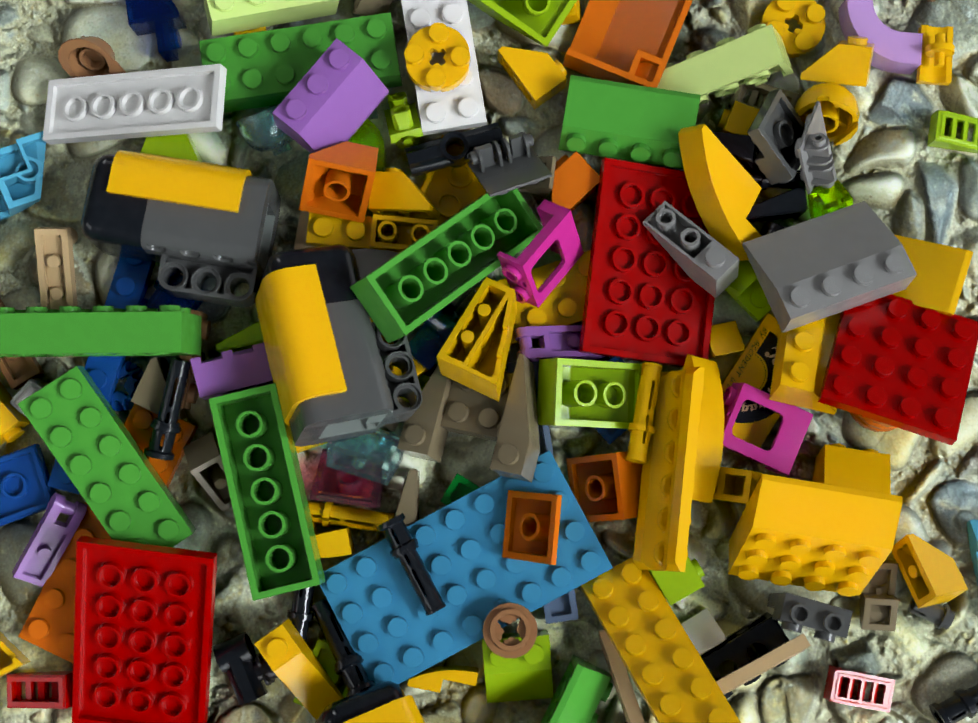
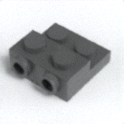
[747,88,805,185]
[767,592,853,643]

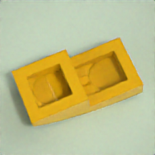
[407,665,479,693]

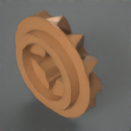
[483,603,537,658]

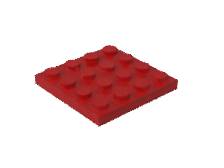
[818,294,978,445]

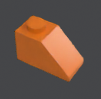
[550,151,600,212]

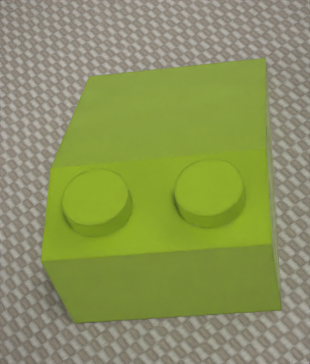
[467,0,577,47]
[537,358,642,429]

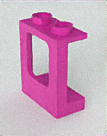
[497,199,584,308]
[723,383,814,475]

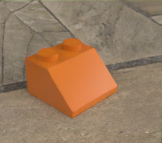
[299,141,379,223]
[566,451,643,522]

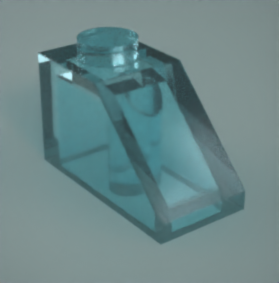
[327,429,403,486]

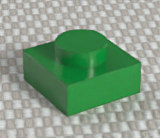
[440,473,480,505]

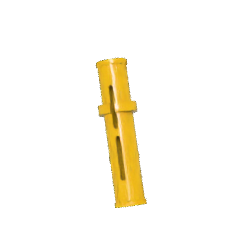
[625,362,663,464]
[308,500,395,532]

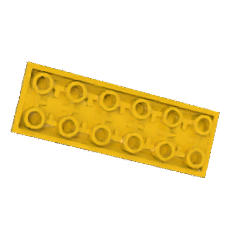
[633,367,705,572]

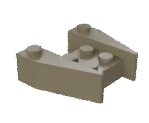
[397,353,540,483]

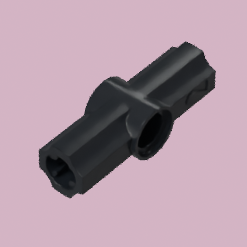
[404,122,503,177]

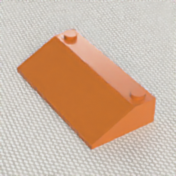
[563,0,693,88]

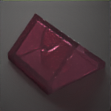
[310,449,387,508]

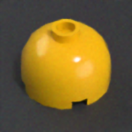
[794,83,859,146]

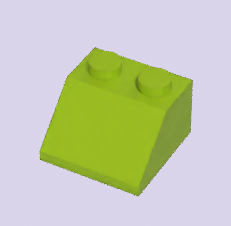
[482,630,553,703]

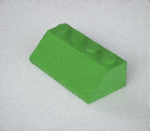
[558,75,700,169]
[540,655,613,723]

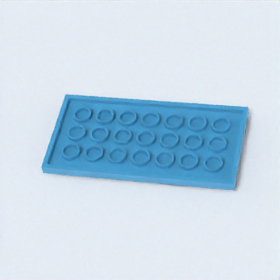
[320,450,613,684]

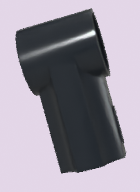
[213,632,268,705]

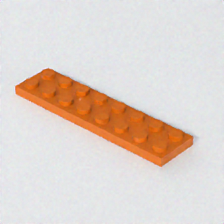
[18,403,198,663]

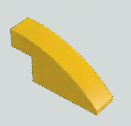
[678,124,762,261]
[682,354,724,504]

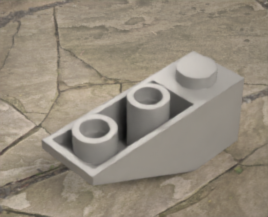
[643,201,739,298]

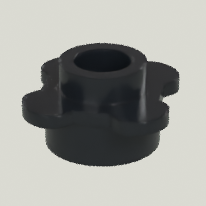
[253,652,278,686]

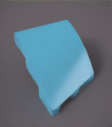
[0,131,46,221]

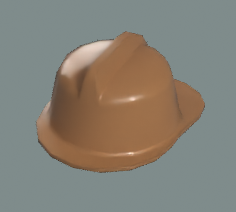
[58,36,126,78]

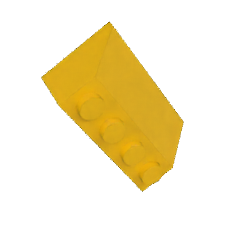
[769,312,841,415]

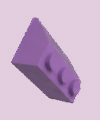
[272,38,389,153]

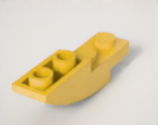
[306,212,438,252]

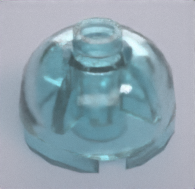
[236,104,294,156]

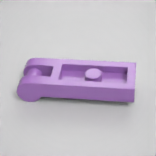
[514,325,606,362]
[12,493,87,587]

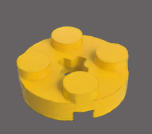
[760,0,826,58]
[404,22,471,92]

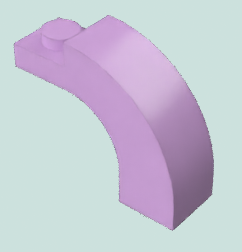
[839,0,923,75]

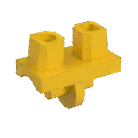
[916,25,955,86]

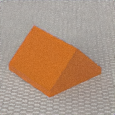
[502,490,562,565]

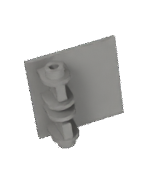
[795,101,837,194]

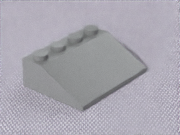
[742,201,917,333]

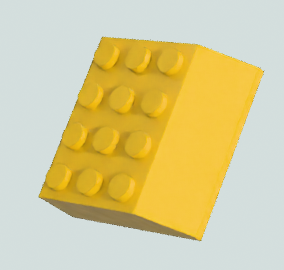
[728,473,903,597]

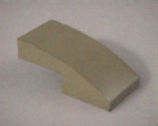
[859,559,899,632]

